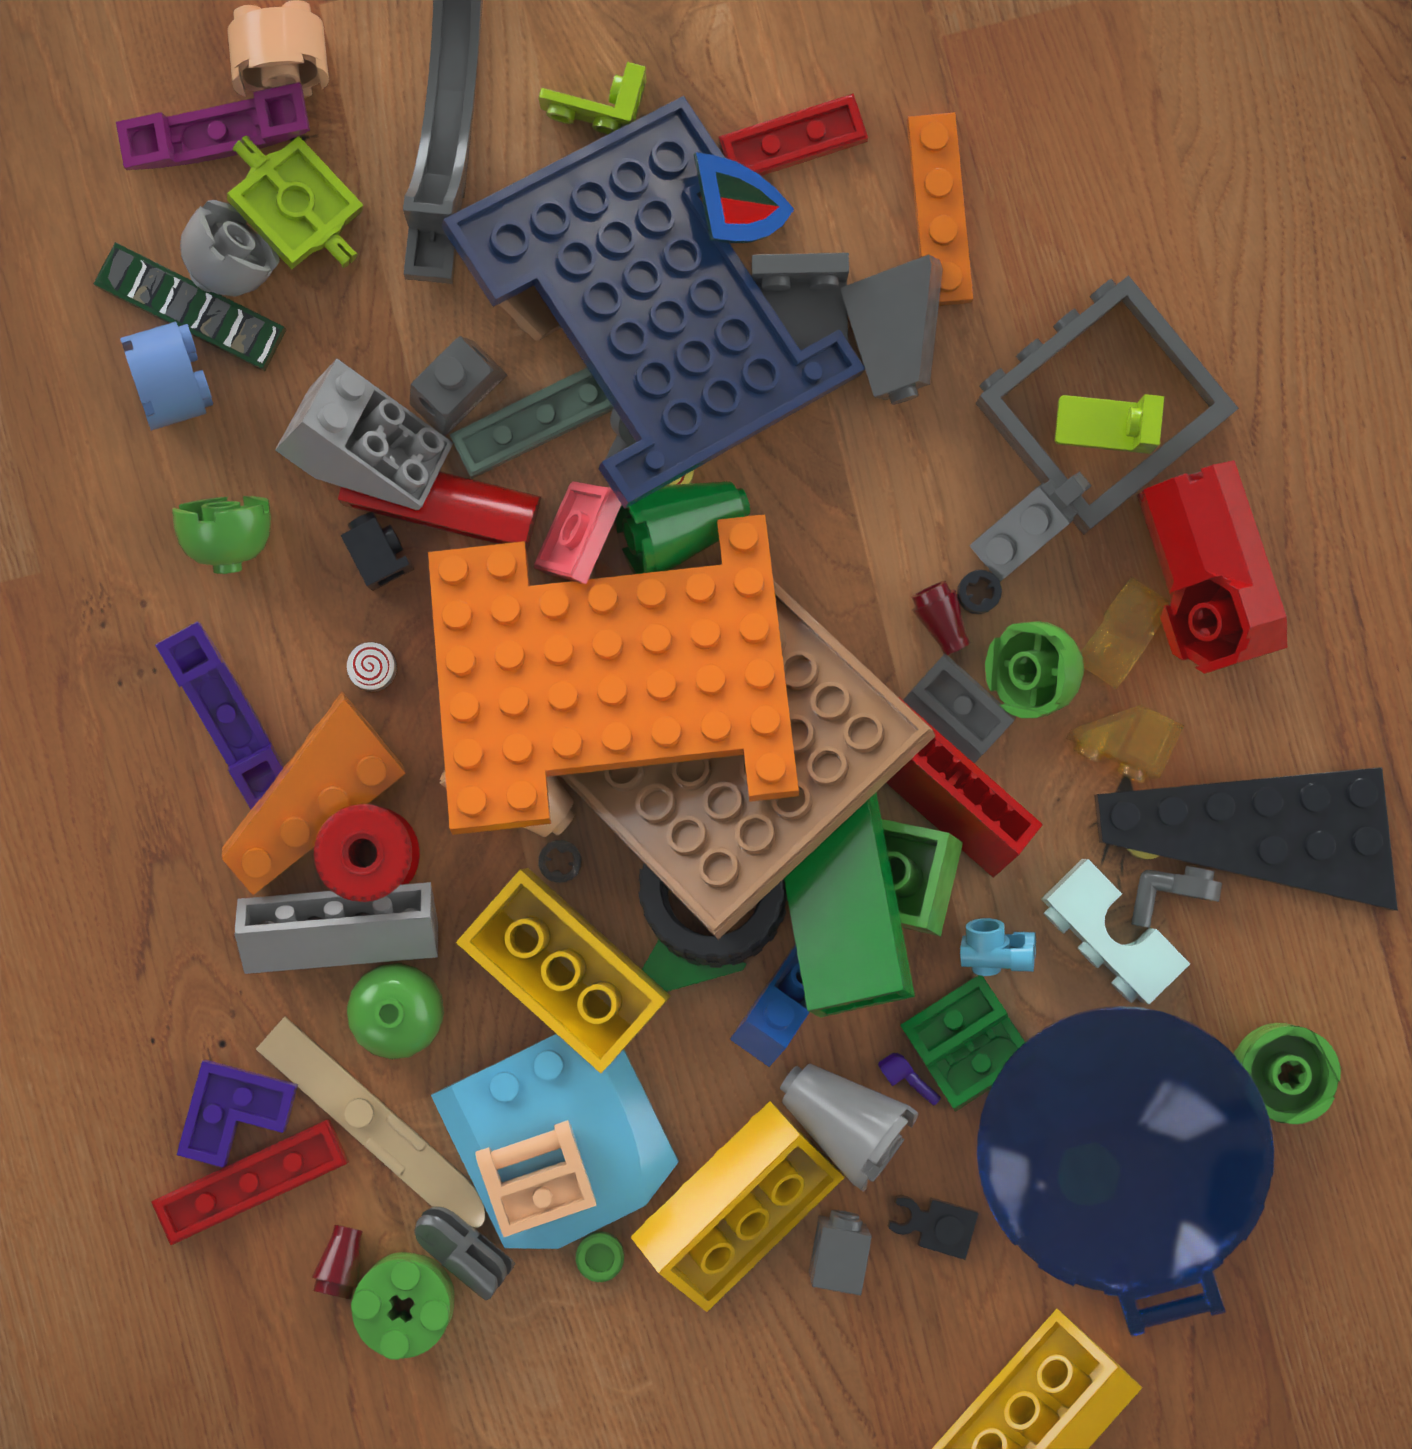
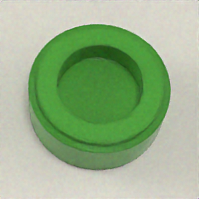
[576,1231,624,1282]

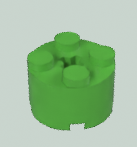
[1231,1023,1341,1124]
[351,1252,454,1360]

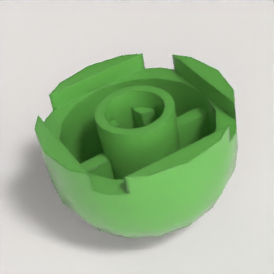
[172,496,271,574]
[985,621,1084,718]
[346,963,444,1060]

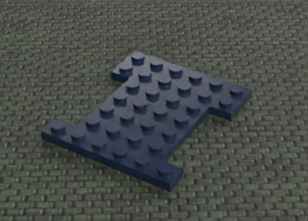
[441,96,865,509]

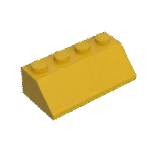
[456,868,671,1073]
[631,1101,845,1312]
[932,1309,1143,1449]

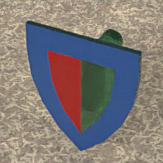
[693,152,794,243]

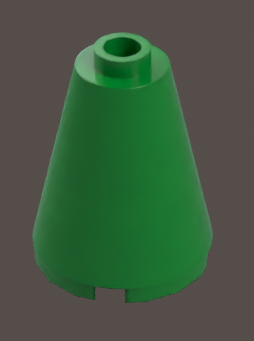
[614,481,750,574]

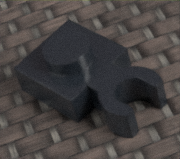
[887,1195,979,1260]

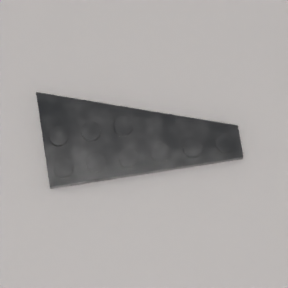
[1094,767,1398,911]

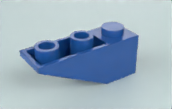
[730,943,809,1067]

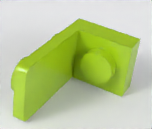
[538,62,646,135]
[1055,394,1164,454]

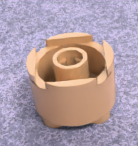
[227,0,329,98]

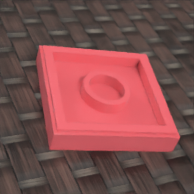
[534,481,622,584]

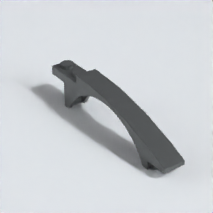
[403,0,483,284]

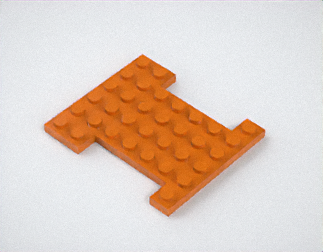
[428,514,799,835]

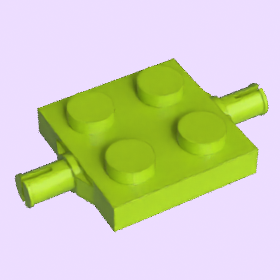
[227,136,363,269]

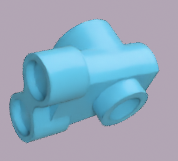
[960,918,1036,976]

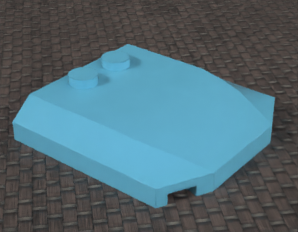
[431,1034,679,1249]

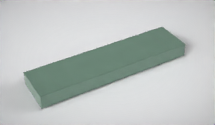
[450,368,614,479]

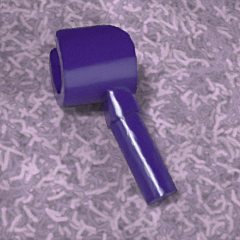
[878,1053,941,1106]

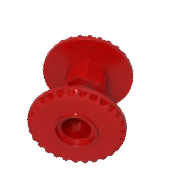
[314,804,420,902]

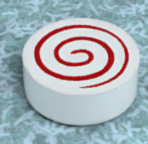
[347,642,397,692]

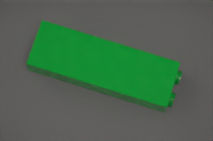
[784,793,915,1018]

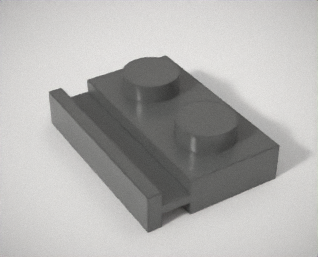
[903,654,1016,764]

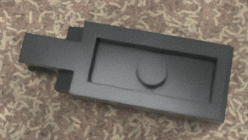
[969,471,1092,582]

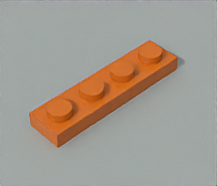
[907,112,973,306]

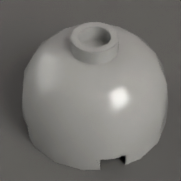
[180,200,279,297]

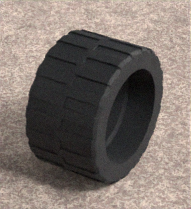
[638,864,788,968]

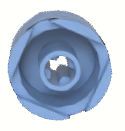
[120,321,213,431]

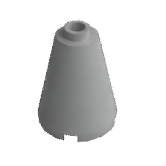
[780,1063,919,1192]

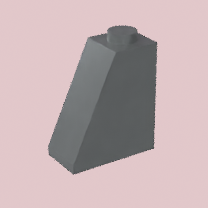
[840,254,943,405]

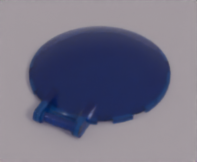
[977,1006,1274,1337]

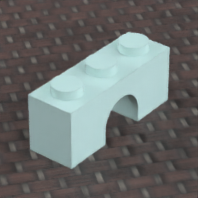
[1041,859,1190,1005]

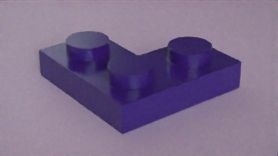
[176,1060,298,1167]

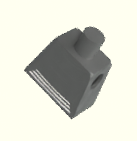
[410,336,507,436]

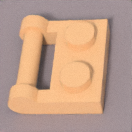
[475,1120,596,1238]

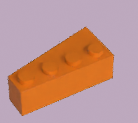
[222,691,406,895]

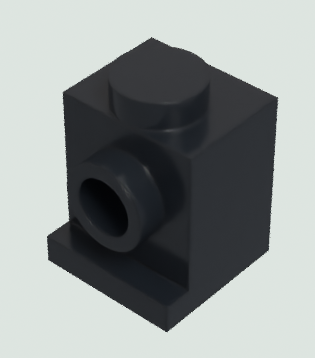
[341,512,415,591]

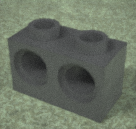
[808,1210,872,1296]

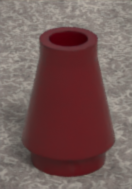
[911,581,970,655]
[311,1225,363,1299]

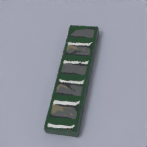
[93,242,286,371]

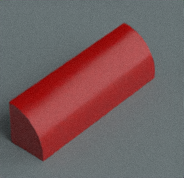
[338,471,541,552]
[886,697,1043,878]

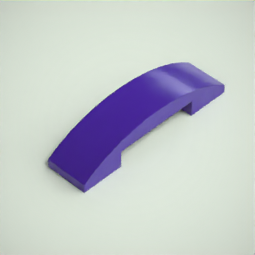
[155,621,284,809]

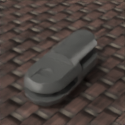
[414,1207,515,1300]

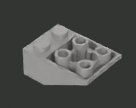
[275,359,453,510]

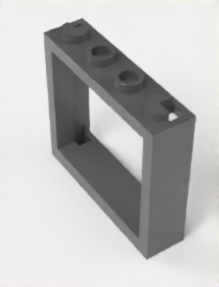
[975,275,1239,535]

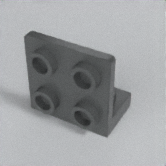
[751,253,849,350]

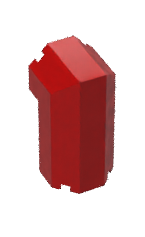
[1137,460,1287,674]

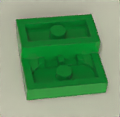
[900,975,1036,1112]

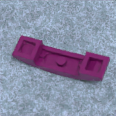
[116,82,310,170]

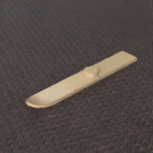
[256,1016,486,1228]

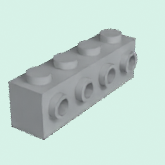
[234,882,438,974]

